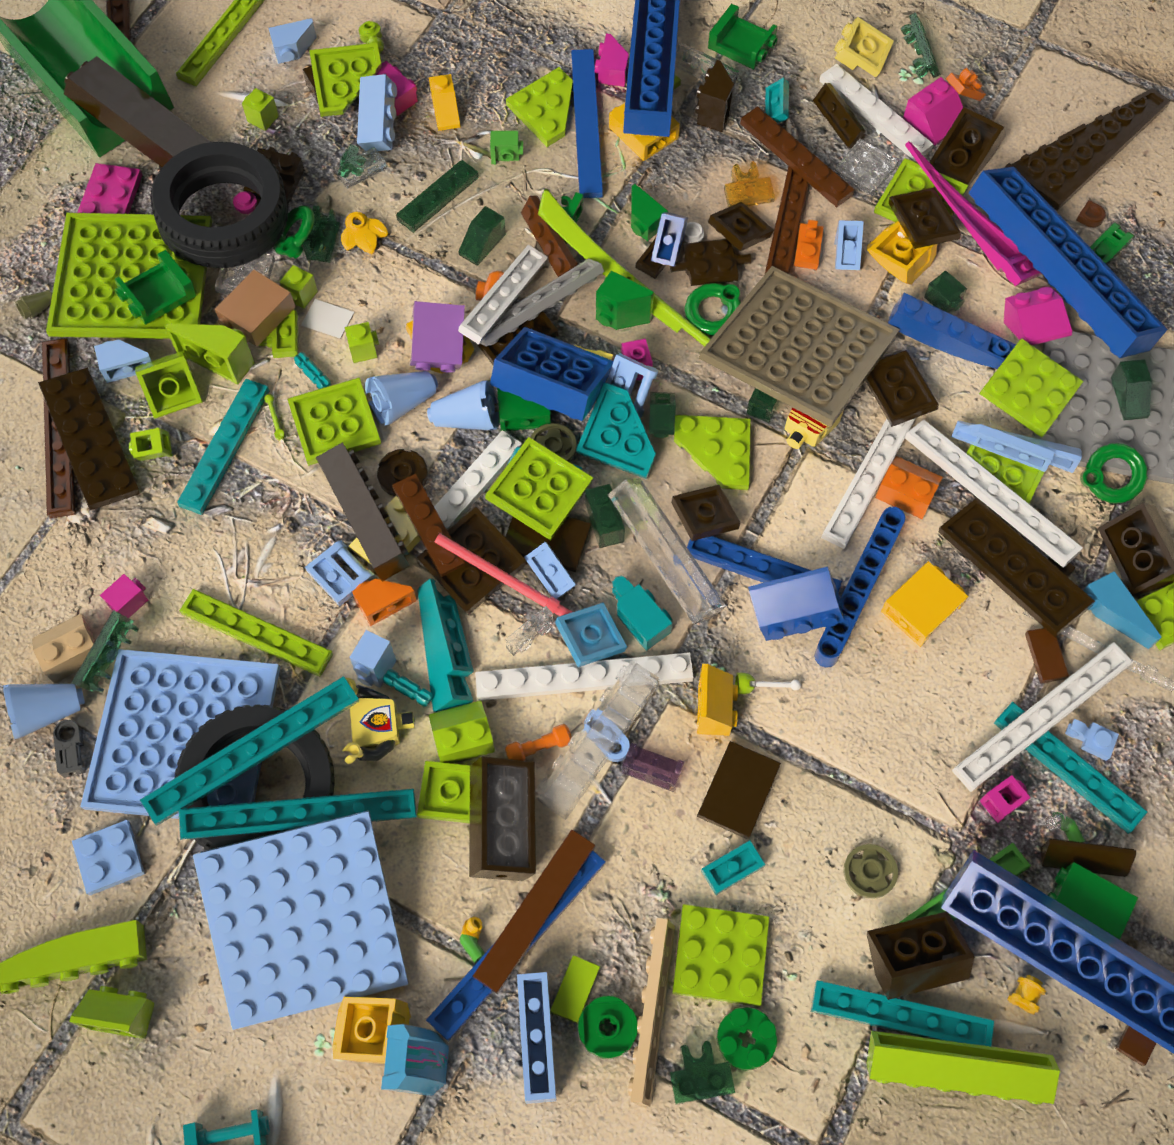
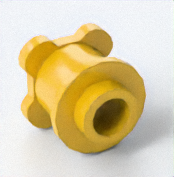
[1007,975,1046,1015]

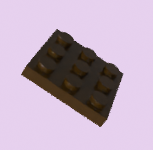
[417,507,528,615]

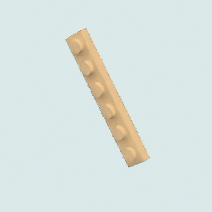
[628,918,675,1107]

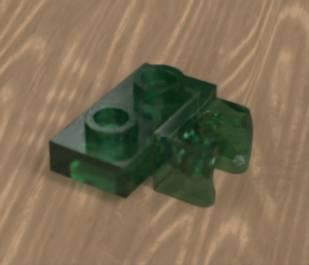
[669,1041,735,1105]

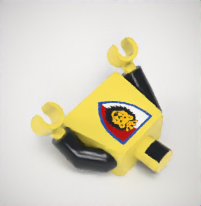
[342,678,415,764]

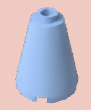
[365,371,438,426]
[427,380,499,431]
[3,684,85,739]

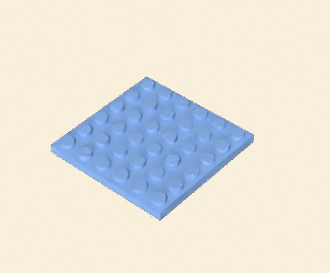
[80,649,280,819]
[193,811,408,1030]

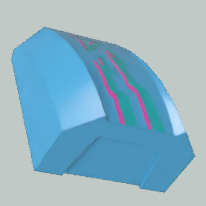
[381,1024,449,1096]

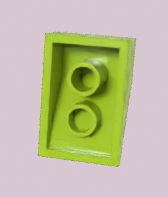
[165,323,255,385]

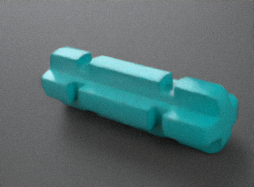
[294,352,332,389]
[383,669,433,707]

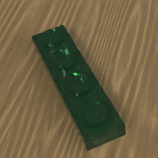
[396,159,479,233]

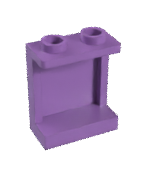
[410,301,465,373]

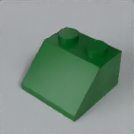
[596,270,654,330]

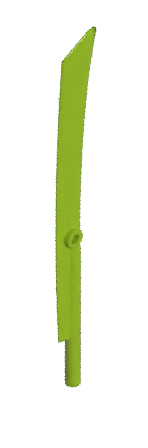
[538,189,711,347]

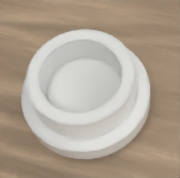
[683,222,704,243]

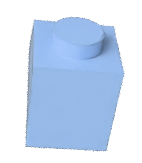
[269,18,317,64]
[94,339,152,383]

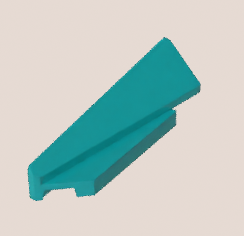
[417,578,474,712]

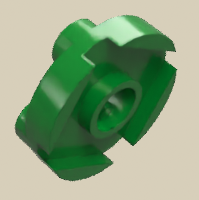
[578,996,638,1059]
[716,1007,777,1071]

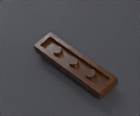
[521,196,578,277]
[392,474,465,577]

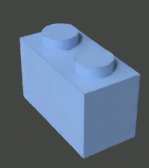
[349,630,396,688]

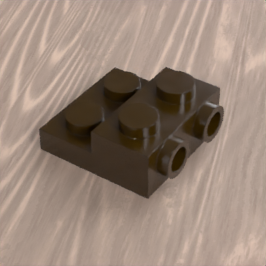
[243,146,304,206]

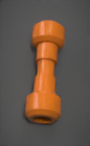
[505,724,573,761]

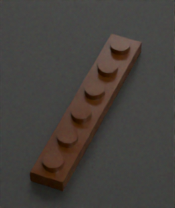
[740,106,855,208]

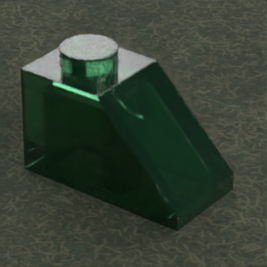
[458,206,506,266]
[1111,359,1152,421]
[649,392,676,438]

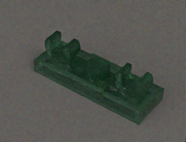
[901,12,941,78]
[71,610,139,692]

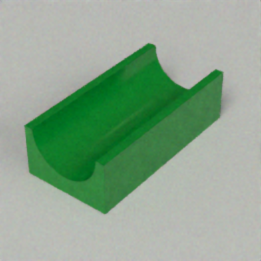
[0,0,174,158]

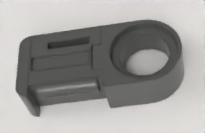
[53,720,86,778]

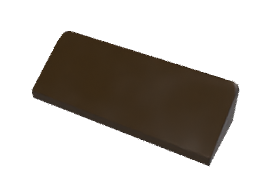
[1041,838,1136,877]

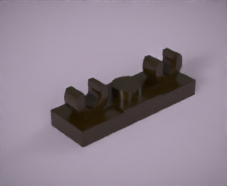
[812,83,868,148]

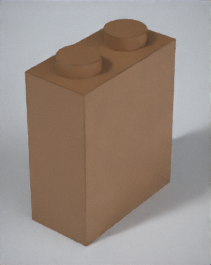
[214,270,296,347]

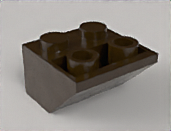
[695,60,734,132]

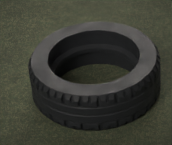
[150,142,288,268]
[174,704,335,850]

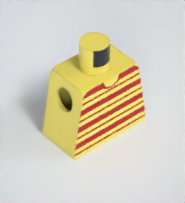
[785,407,844,449]

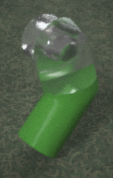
[1045,812,1085,843]

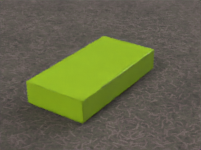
[550,955,600,1024]

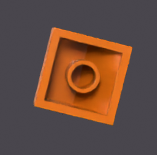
[875,456,943,519]

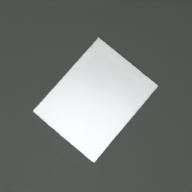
[301,299,354,338]

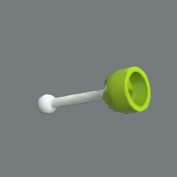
[735,672,801,694]

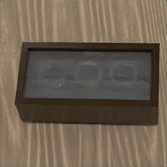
[469,756,536,881]

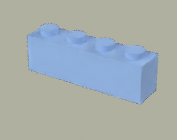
[517,972,556,1104]

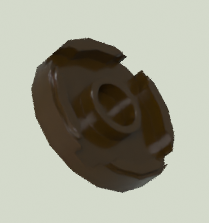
[377,449,428,496]

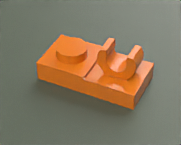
[946,68,986,101]
[794,220,824,270]

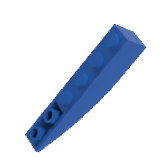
[887,293,1016,369]

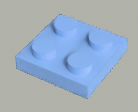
[72,820,145,896]

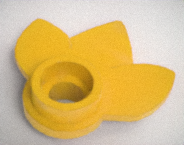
[341,212,388,254]

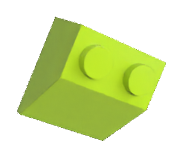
[135,351,202,419]
[429,700,495,764]
[69,986,155,1039]

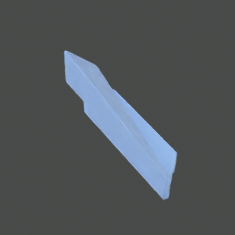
[951,421,1082,473]

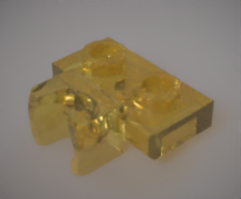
[724,161,775,207]

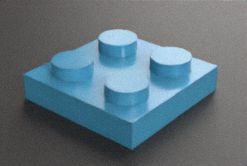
[555,602,627,667]

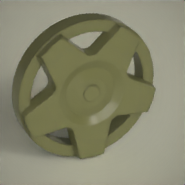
[530,423,576,462]
[843,844,898,899]

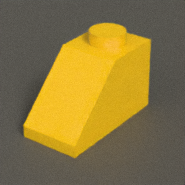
[429,74,460,131]

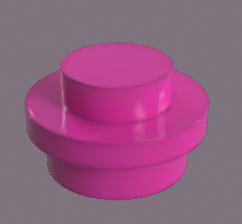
[233,191,257,214]

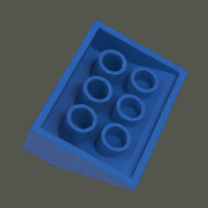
[490,327,614,421]

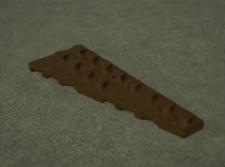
[1005,88,1171,211]

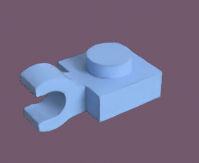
[1065,719,1119,761]

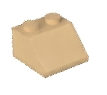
[32,613,104,683]

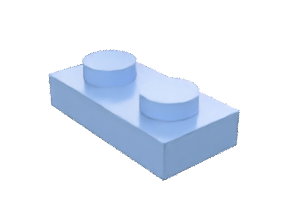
[524,542,577,599]

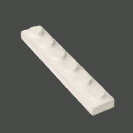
[820,64,933,162]
[458,244,548,344]
[414,430,522,553]

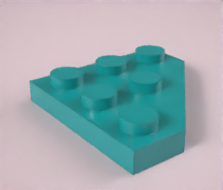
[576,382,656,479]

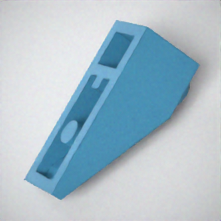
[1084,571,1162,649]

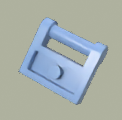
[606,353,659,418]
[305,540,376,606]

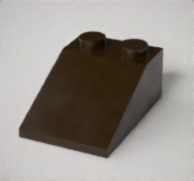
[929,107,1005,187]

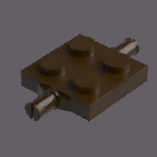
[670,239,751,286]

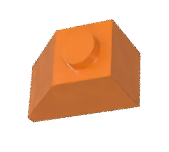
[352,578,417,626]

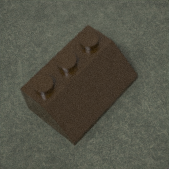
[1098,502,1174,597]
[866,911,975,1000]

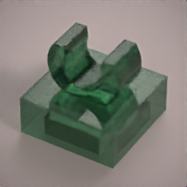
[338,144,366,178]

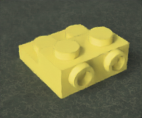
[834,17,894,77]

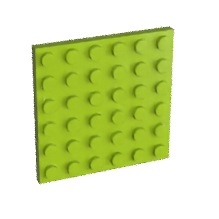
[46,213,212,339]

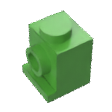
[490,131,523,165]

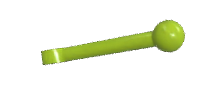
[264,394,285,441]

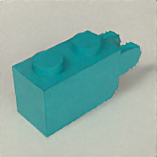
[612,575,673,651]

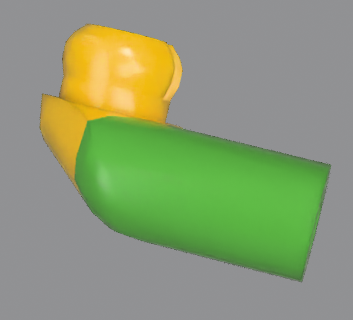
[460,916,485,963]

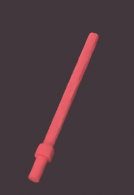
[434,533,572,616]

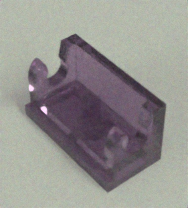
[622,743,684,792]

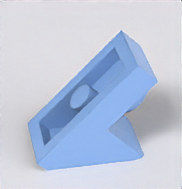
[834,220,864,270]

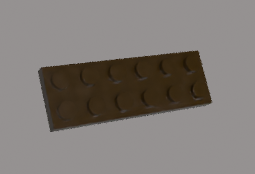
[38,367,140,511]
[938,498,1095,638]

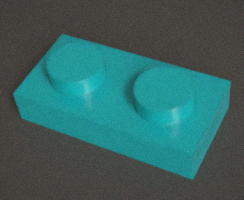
[765,77,789,123]
[701,840,766,896]

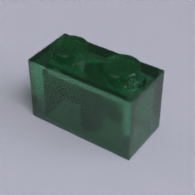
[585,484,625,549]

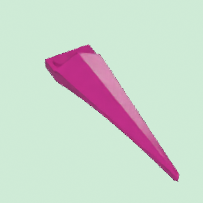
[905,141,1042,286]

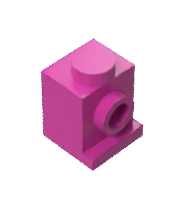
[980,775,1031,823]

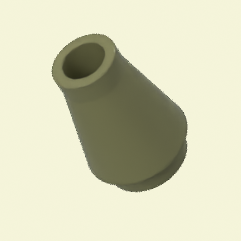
[15,290,52,319]

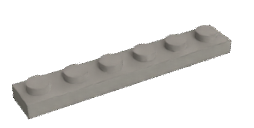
[480,258,604,346]

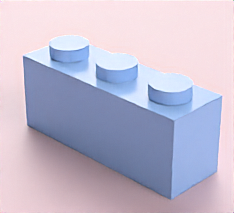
[357,74,397,152]

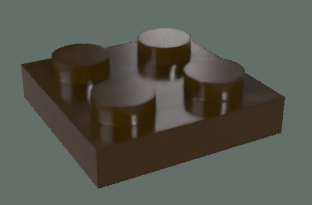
[708,202,774,251]
[671,485,741,541]

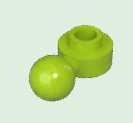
[358,21,384,54]

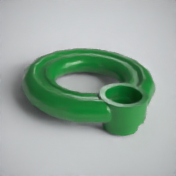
[273,206,315,259]
[684,283,741,335]
[1080,443,1148,504]

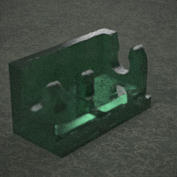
[302,205,340,263]

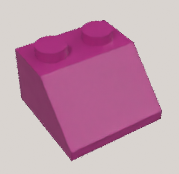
[903,77,963,146]
[1003,287,1072,345]

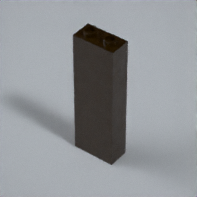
[64,56,211,167]

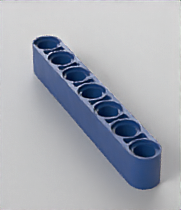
[814,507,905,668]

